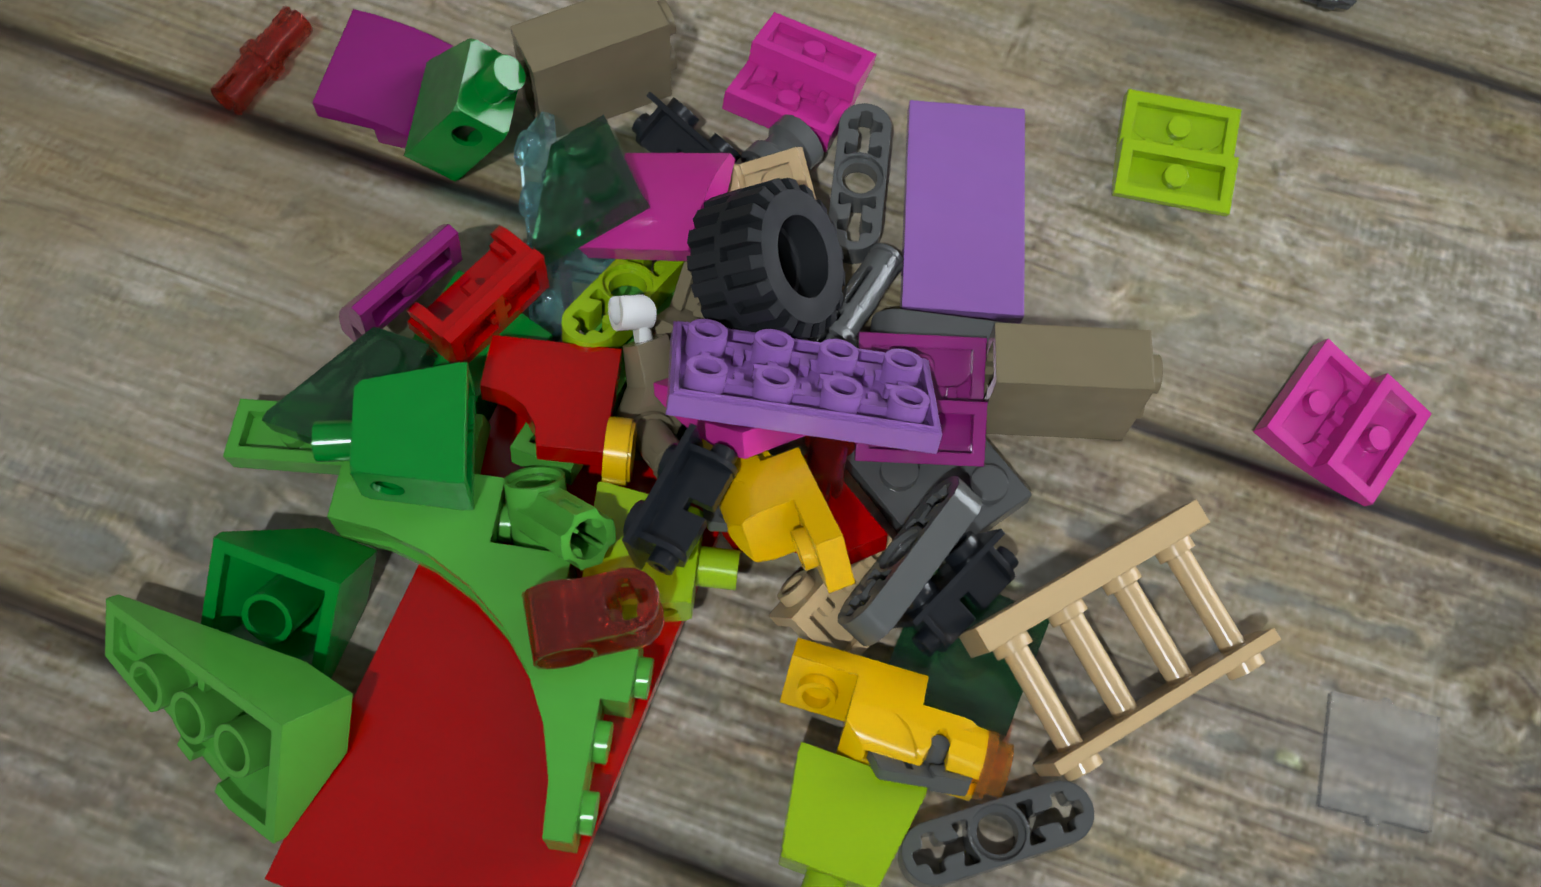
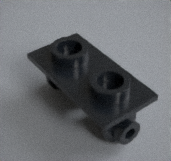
[632,92,741,164]
[622,423,738,575]
[893,529,1019,657]

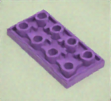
[900,100,1025,324]
[666,319,942,454]

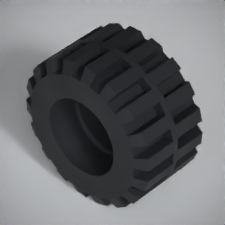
[686,178,845,340]

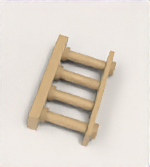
[959,499,1282,781]

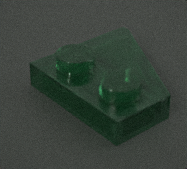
[531,115,650,266]
[262,326,438,445]

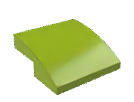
[1112,89,1242,217]

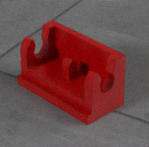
[406,225,550,364]

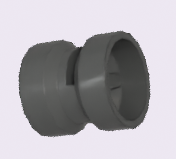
[741,114,824,170]

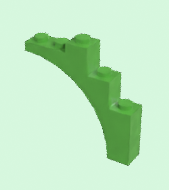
[327,461,654,853]

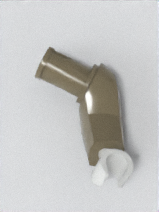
[608,294,681,479]

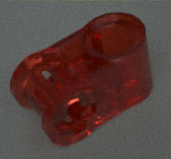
[522,568,664,670]

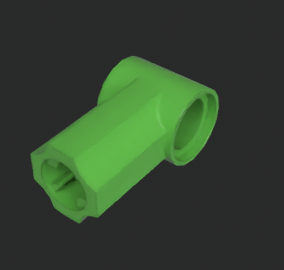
[503,466,616,570]

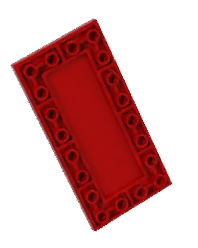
[265,404,721,887]

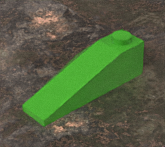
[105,594,353,844]

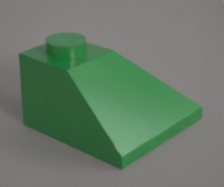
[200,528,378,678]

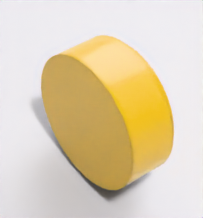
[602,416,637,486]

